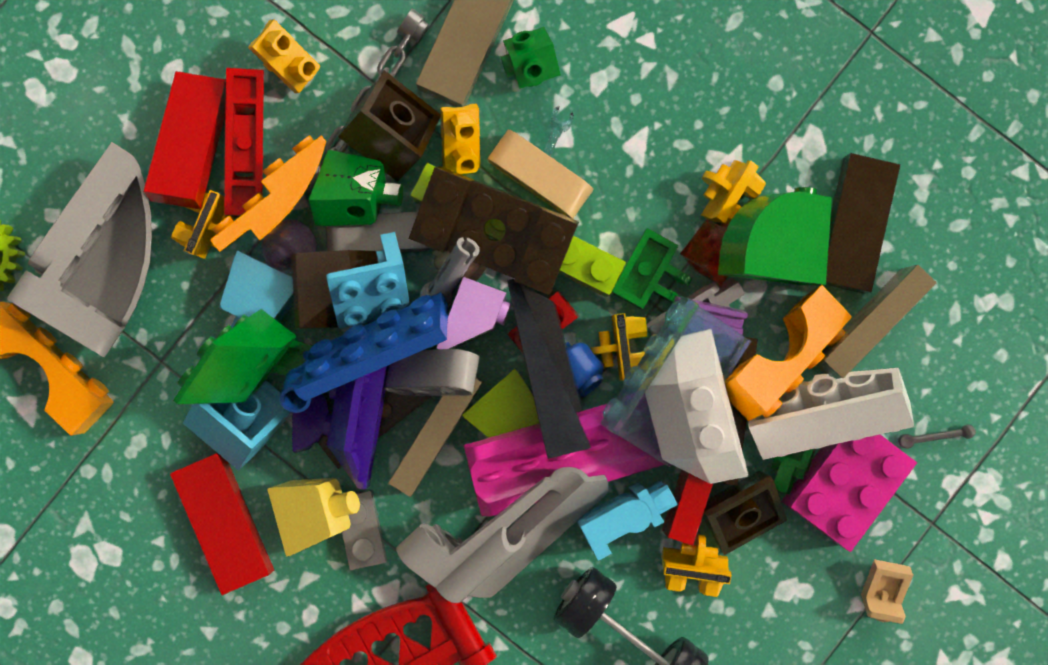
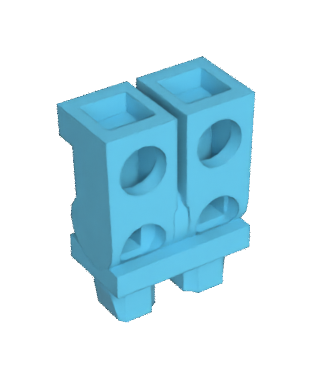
[577,480,678,561]

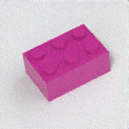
[781,434,917,552]

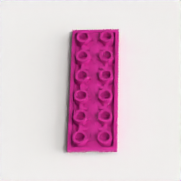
[463,393,669,516]

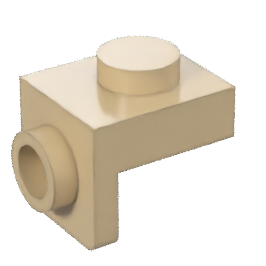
[861,559,913,624]

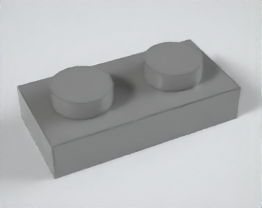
[342,490,387,570]

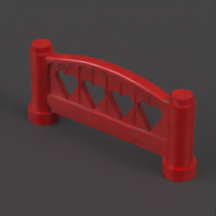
[300,584,497,665]

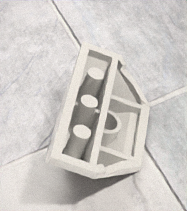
[643,329,748,484]

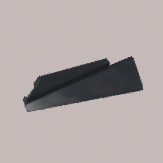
[507,279,591,459]

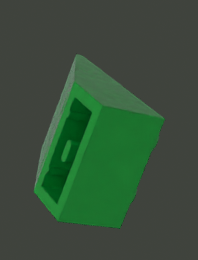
[173,309,296,404]

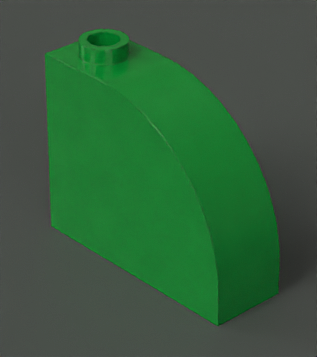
[718,187,832,286]

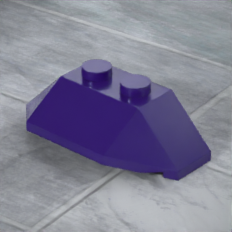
[323,365,389,490]

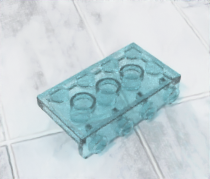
[600,296,751,467]

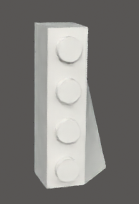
[749,368,914,460]

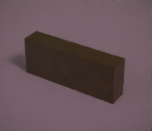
[826,153,901,294]

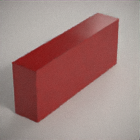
[143,71,226,210]
[662,416,735,546]
[170,453,275,595]

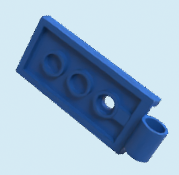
[280,292,448,413]

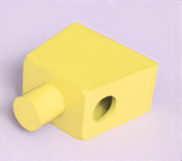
[267,478,360,557]

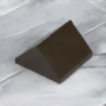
[703,471,787,555]

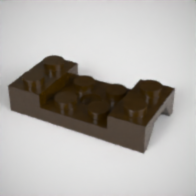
[408,166,579,295]

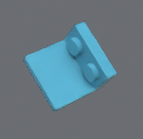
[326,232,410,328]

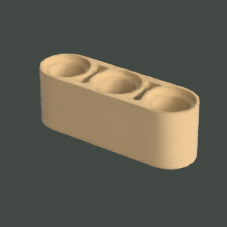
[487,129,593,219]

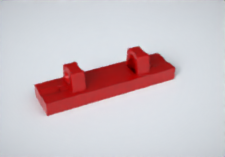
[224,68,264,217]

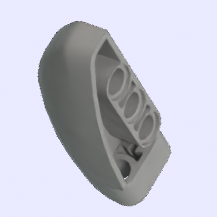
[6,142,152,358]

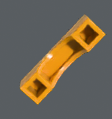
[725,285,852,421]
[0,302,114,436]

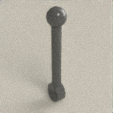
[898,424,976,449]

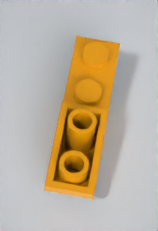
[210,135,326,252]

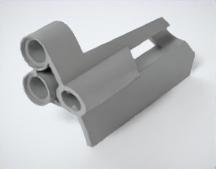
[396,467,608,603]

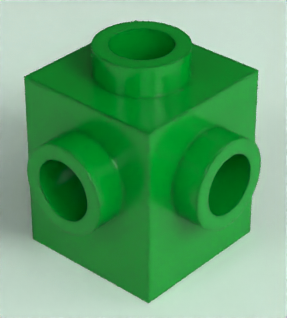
[501,27,561,89]

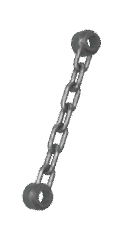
[307,8,429,191]

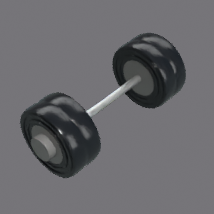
[554,567,709,665]

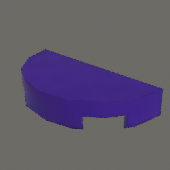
[292,394,330,453]

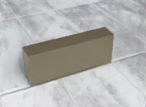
[416,0,514,107]
[816,265,937,379]
[388,377,484,497]

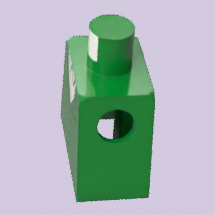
[309,150,403,226]

